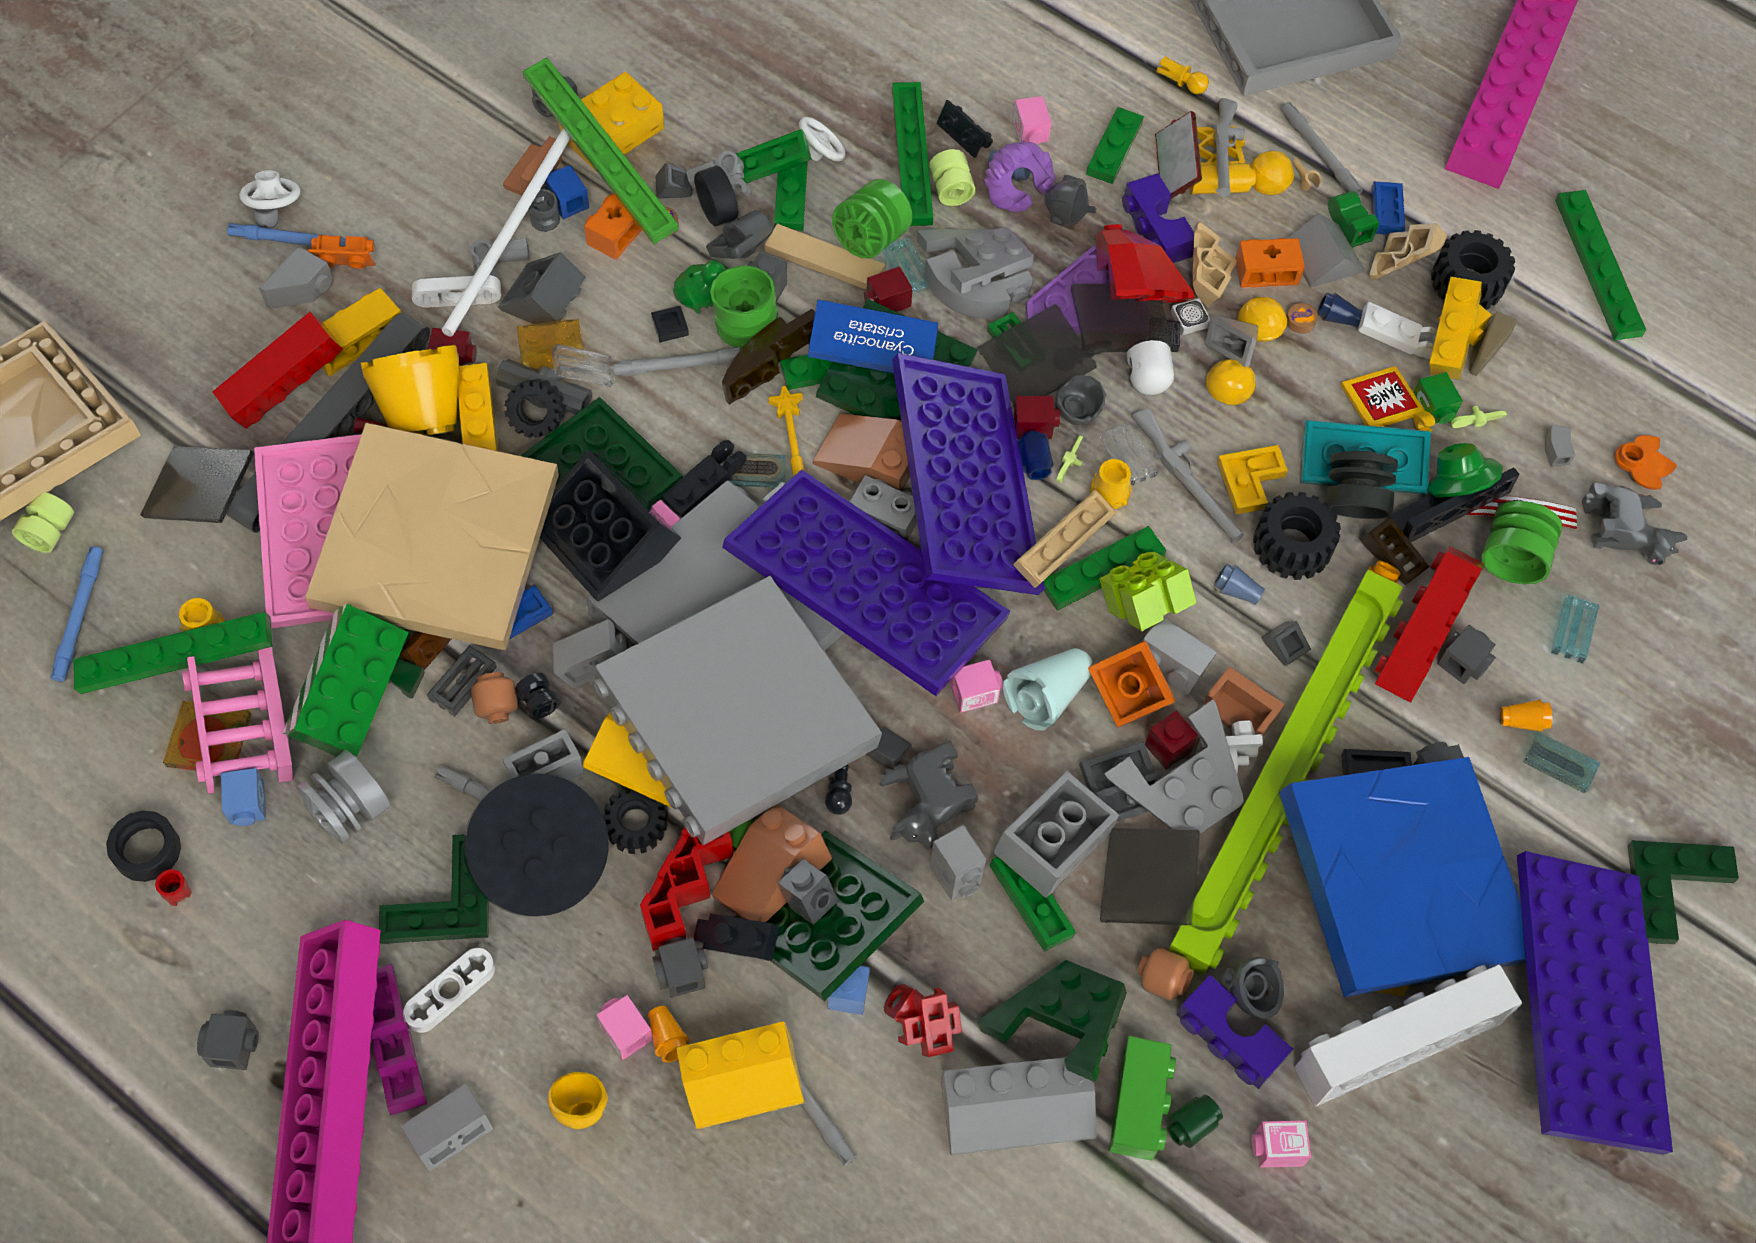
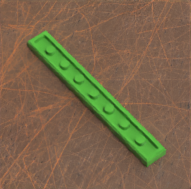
[522,57,679,245]

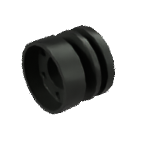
[1326,451,1398,519]

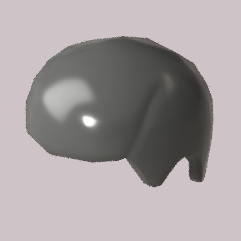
[1055,375,1106,425]

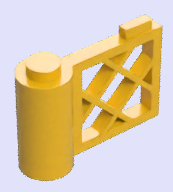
[1188,126,1256,195]

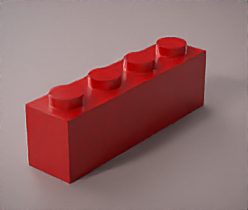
[212,312,343,429]

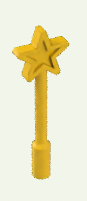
[768,386,805,477]

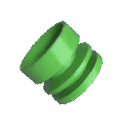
[832,179,912,259]
[710,265,778,348]
[1481,500,1562,585]

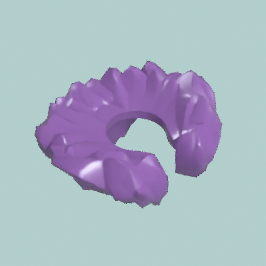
[984,140,1056,212]

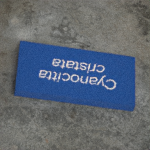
[807,299,938,373]

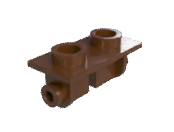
[400,631,452,670]

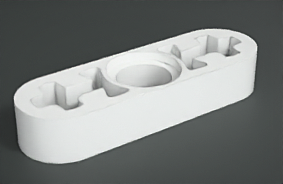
[412,275,501,308]
[403,948,495,1033]

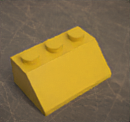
[583,712,672,808]
[677,1021,805,1129]

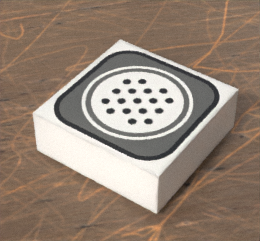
[1171,298,1211,335]

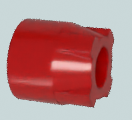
[155,869,191,906]

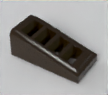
[1359,517,1430,585]

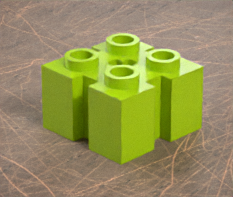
[1099,551,1197,631]

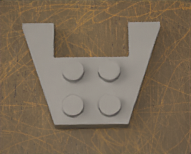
[917,228,1034,294]
[1102,700,1245,841]

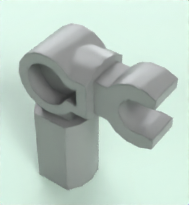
[686,151,751,197]
[470,238,529,277]

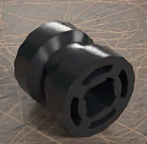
[515,673,560,720]

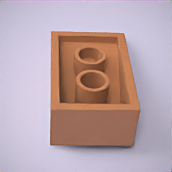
[813,413,910,491]
[711,804,832,922]

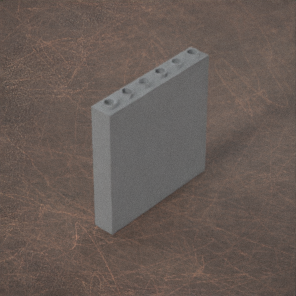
[1190,0,1401,96]
[587,480,845,652]
[592,576,882,845]

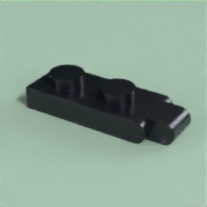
[693,913,780,962]

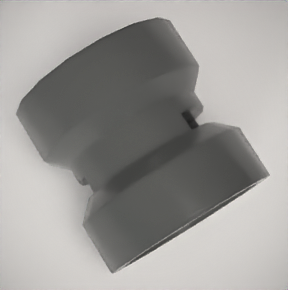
[529,189,560,232]

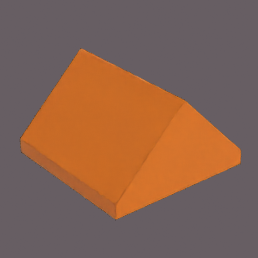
[1088,641,1176,728]

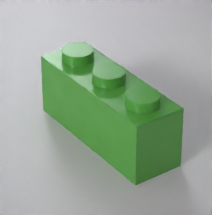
[1109,1036,1176,1161]

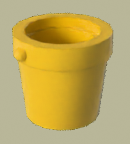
[1090,459,1132,509]
[179,598,225,632]

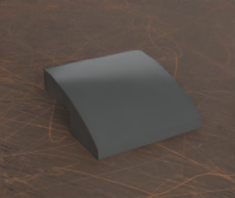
[1079,741,1161,821]

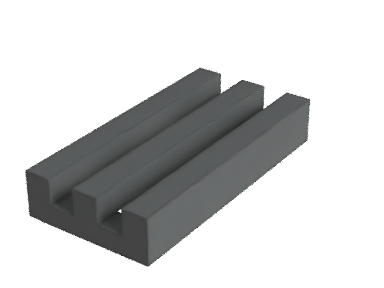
[427,645,497,717]

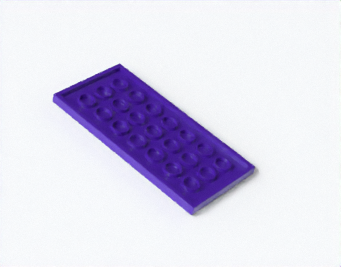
[892,353,1045,595]
[722,469,1010,696]
[1517,851,1673,1155]

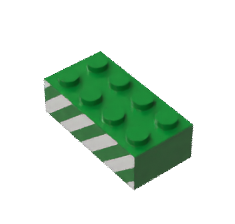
[283,604,409,757]

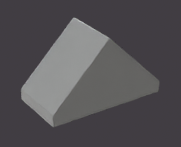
[1204,316,1258,367]

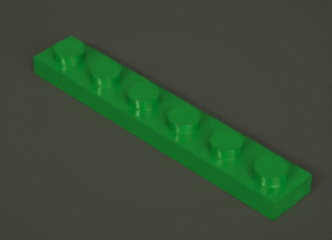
[892,82,933,226]
[1555,190,1646,341]
[73,611,273,694]

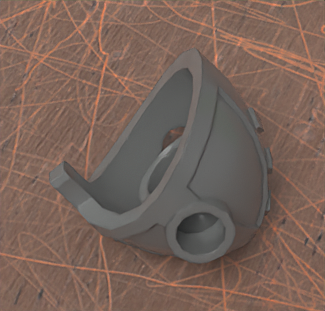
[1045,175,1097,226]
[1222,957,1284,1018]

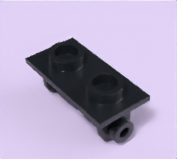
[936,100,993,158]

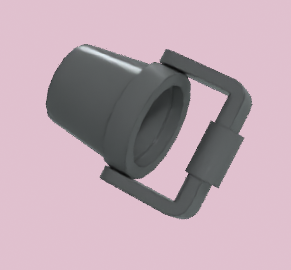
[706,210,772,259]

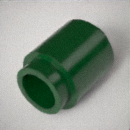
[1167,1094,1223,1148]

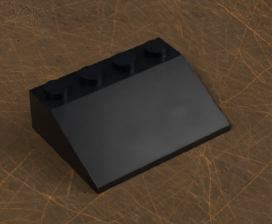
[540,450,681,601]

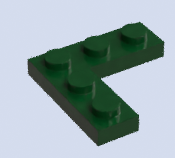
[379,834,489,944]
[1627,840,1739,945]

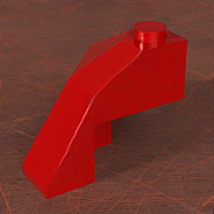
[1096,224,1194,304]

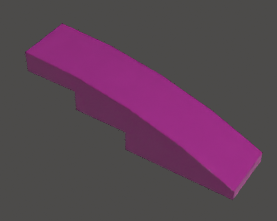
[371,964,427,1115]

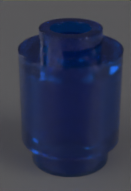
[1017,431,1054,480]

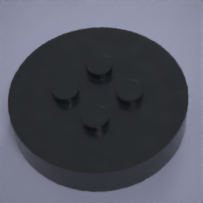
[463,774,609,917]

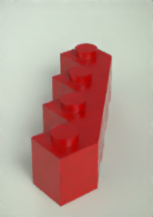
[1374,546,1485,703]
[640,826,733,951]

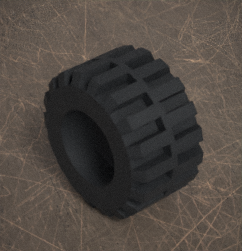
[1431,230,1515,310]
[1253,492,1341,580]

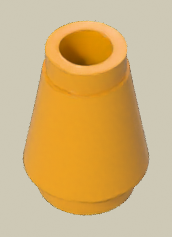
[1500,699,1552,732]
[647,1005,689,1063]

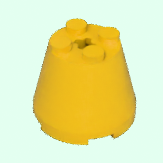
[360,345,459,436]

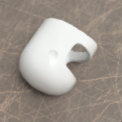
[1126,340,1174,395]

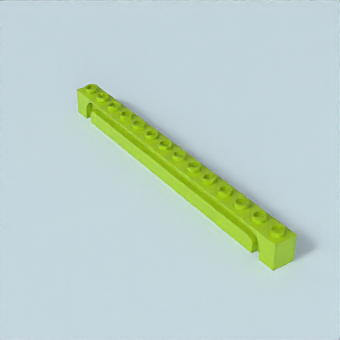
[1169,570,1403,976]

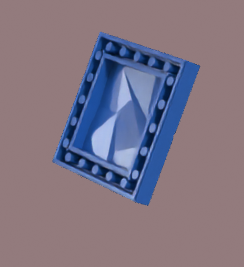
[1279,757,1526,997]

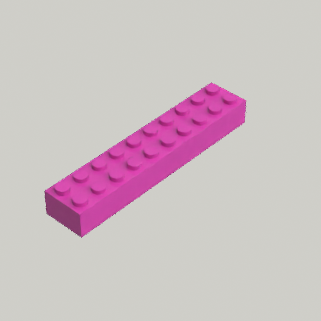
[1445,0,1578,189]
[267,920,381,1243]

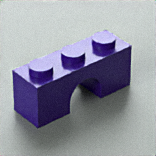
[1122,173,1194,263]
[1177,975,1293,1089]

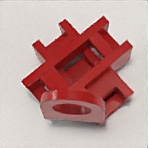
[884,984,962,1057]

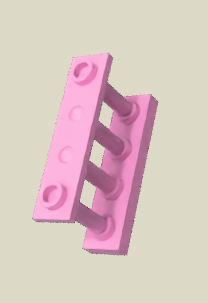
[182,647,293,794]

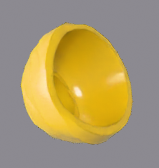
[1250,150,1294,195]
[1237,297,1287,342]
[1206,359,1256,405]
[547,1072,608,1130]

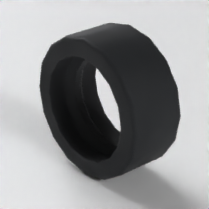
[694,165,738,227]
[106,810,181,882]

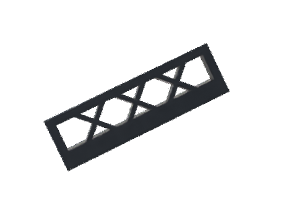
[1391,467,1520,542]

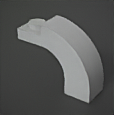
[923,250,1033,318]

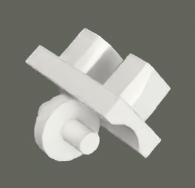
[1196,721,1263,773]

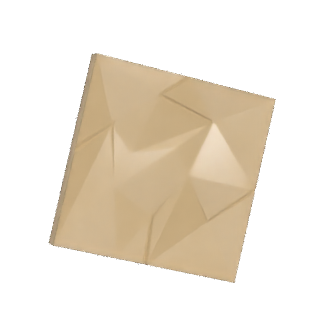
[0,320,141,521]
[305,423,559,651]

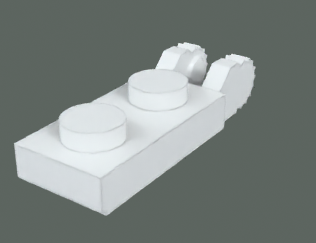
[1358,302,1437,360]

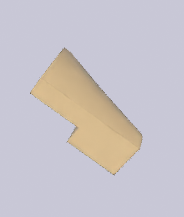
[1193,222,1237,307]
[1369,223,1447,280]

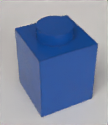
[545,165,589,220]

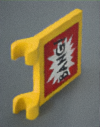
[1341,366,1435,433]

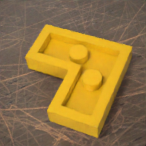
[1217,445,1288,515]

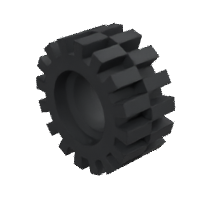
[603,788,667,854]

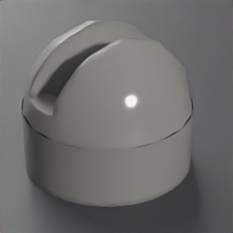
[253,208,279,228]

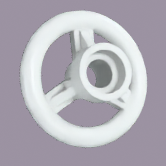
[799,117,846,162]
[239,170,300,209]

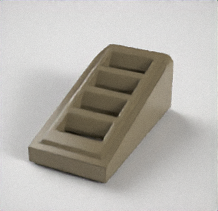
[1470,312,1517,376]

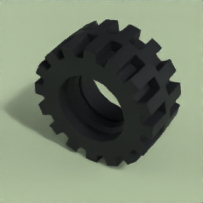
[504,379,565,438]

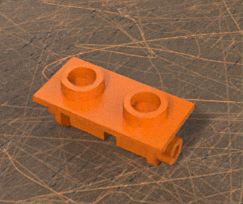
[308,235,375,269]

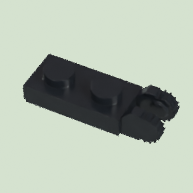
[662,440,747,518]

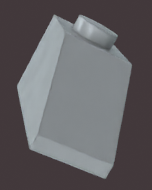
[259,246,333,309]

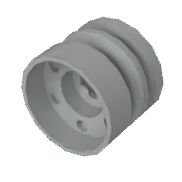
[296,750,391,844]

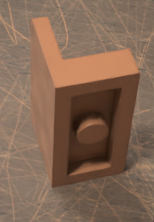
[503,136,562,196]

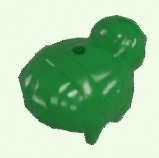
[673,260,727,314]

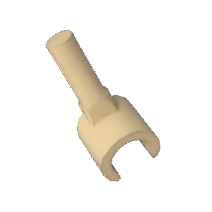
[1292,158,1322,191]

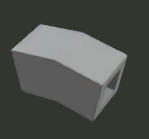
[1545,425,1576,467]

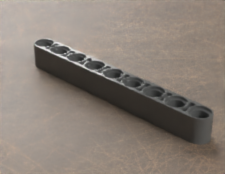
[226,313,430,533]

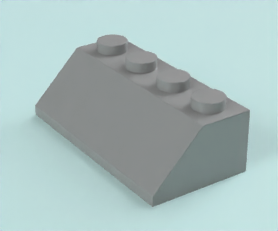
[941,1057,1097,1155]

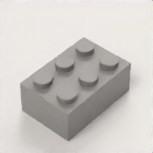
[993,771,1120,898]

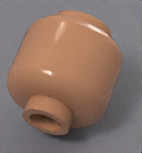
[470,672,518,724]
[1138,948,1194,1001]

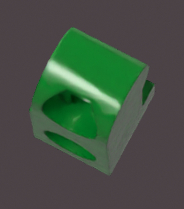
[1328,191,1380,248]

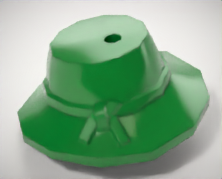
[1427,443,1503,498]

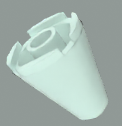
[1003,648,1093,730]

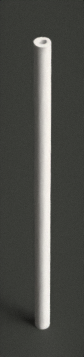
[442,129,571,336]

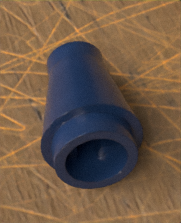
[1317,293,1363,328]

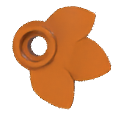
[1614,435,1677,490]

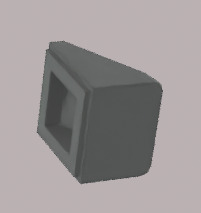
[655,163,692,198]
[1261,621,1311,666]
[866,727,912,770]

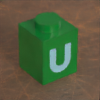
[1413,372,1463,424]

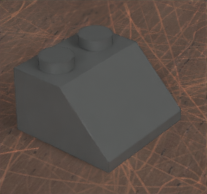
[498,252,586,326]

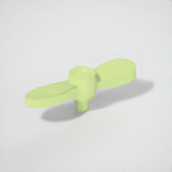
[1450,406,1507,428]
[1057,435,1083,483]

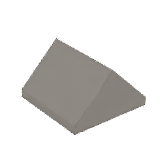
[1287,213,1364,288]

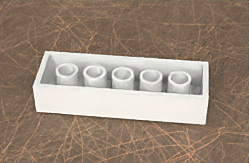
[1294,964,1522,1107]

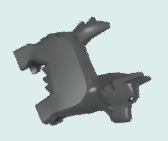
[1582,482,1687,565]
[879,741,978,850]

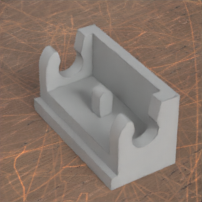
[553,619,626,689]
[401,1084,494,1172]

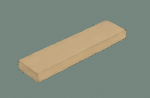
[765,224,886,290]
[1013,490,1117,588]

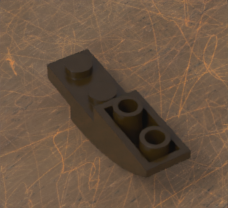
[722,309,815,405]

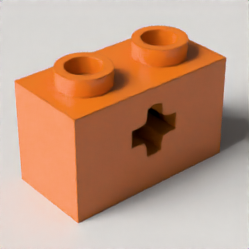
[584,193,642,260]
[1235,238,1305,288]

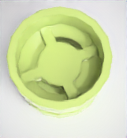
[929,149,976,206]
[12,492,74,553]

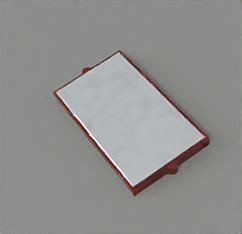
[1155,111,1202,200]

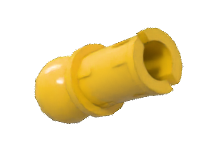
[1157,56,1209,94]

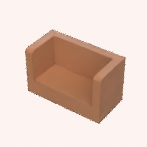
[1203,666,1285,739]

